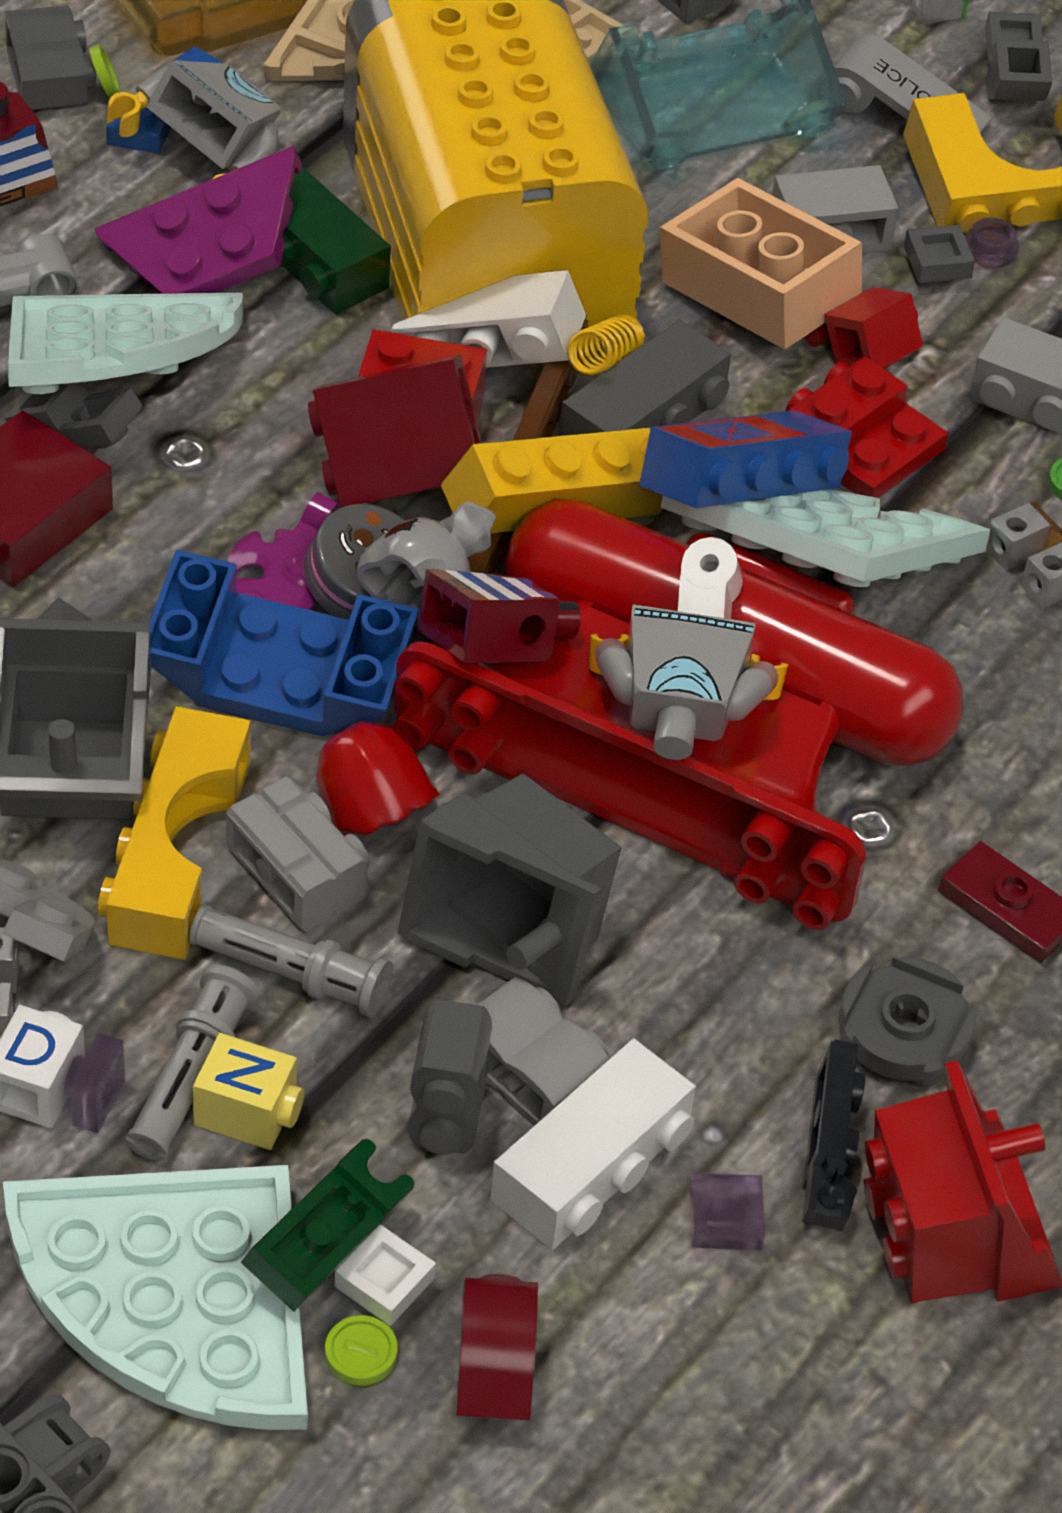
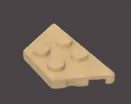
[263,0,355,82]

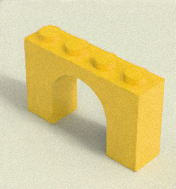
[903,93,1062,233]

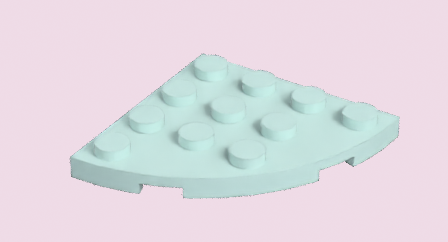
[8,293,243,394]
[660,489,991,587]
[3,1165,308,1430]

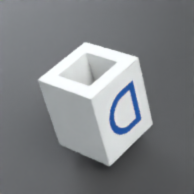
[0,1004,86,1129]

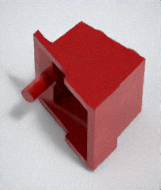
[863,1061,1062,1303]

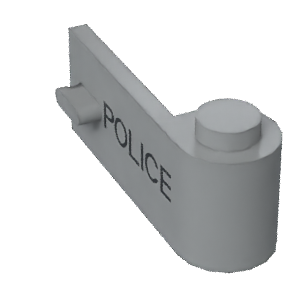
[823,34,992,133]

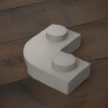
[0,860,95,962]

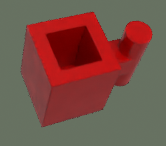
[805,287,923,369]

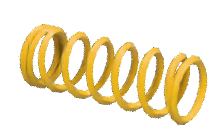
[567,314,645,375]

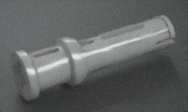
[189,904,393,1018]
[125,965,259,1161]

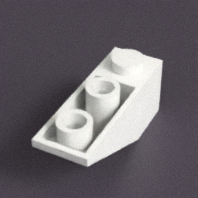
[391,270,586,368]

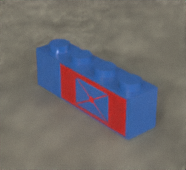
[639,411,852,508]

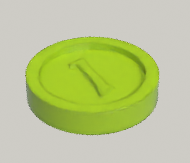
[89,44,121,98]
[325,1315,398,1386]

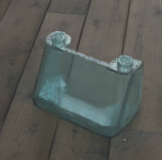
[590,0,847,170]

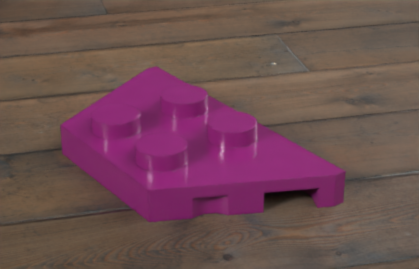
[94,146,302,294]

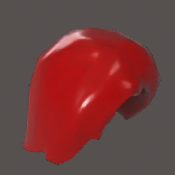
[316,721,440,836]

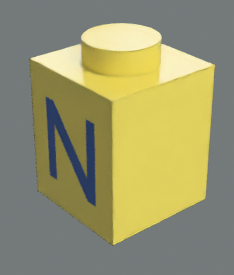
[193,1032,305,1150]

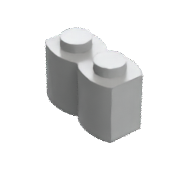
[478,977,610,1126]

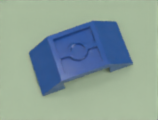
[149,550,419,736]

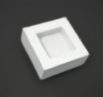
[334,1224,436,1326]

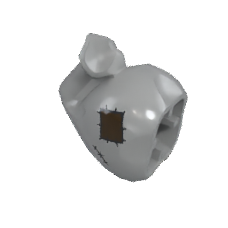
[356,501,496,627]

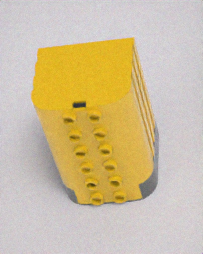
[343,0,648,331]

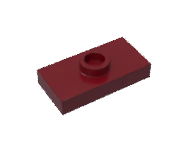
[938,840,1062,963]

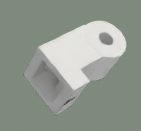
[678,537,743,619]

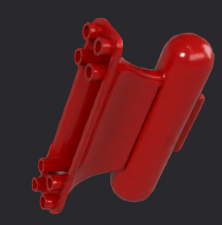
[393,498,964,930]

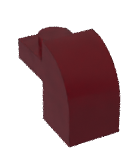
[456,1274,538,1421]

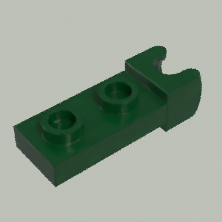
[240,1139,415,1312]

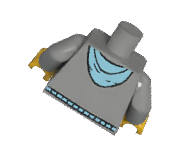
[107,60,280,179]
[589,604,788,760]

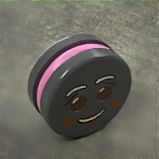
[304,504,404,620]

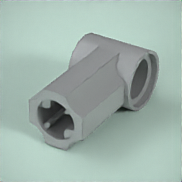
[0,234,80,307]

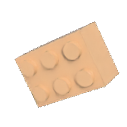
[660,178,862,350]

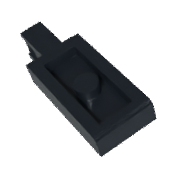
[802,1039,866,1231]

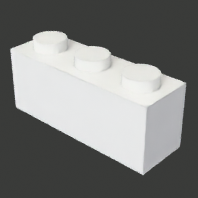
[490,1038,696,1251]

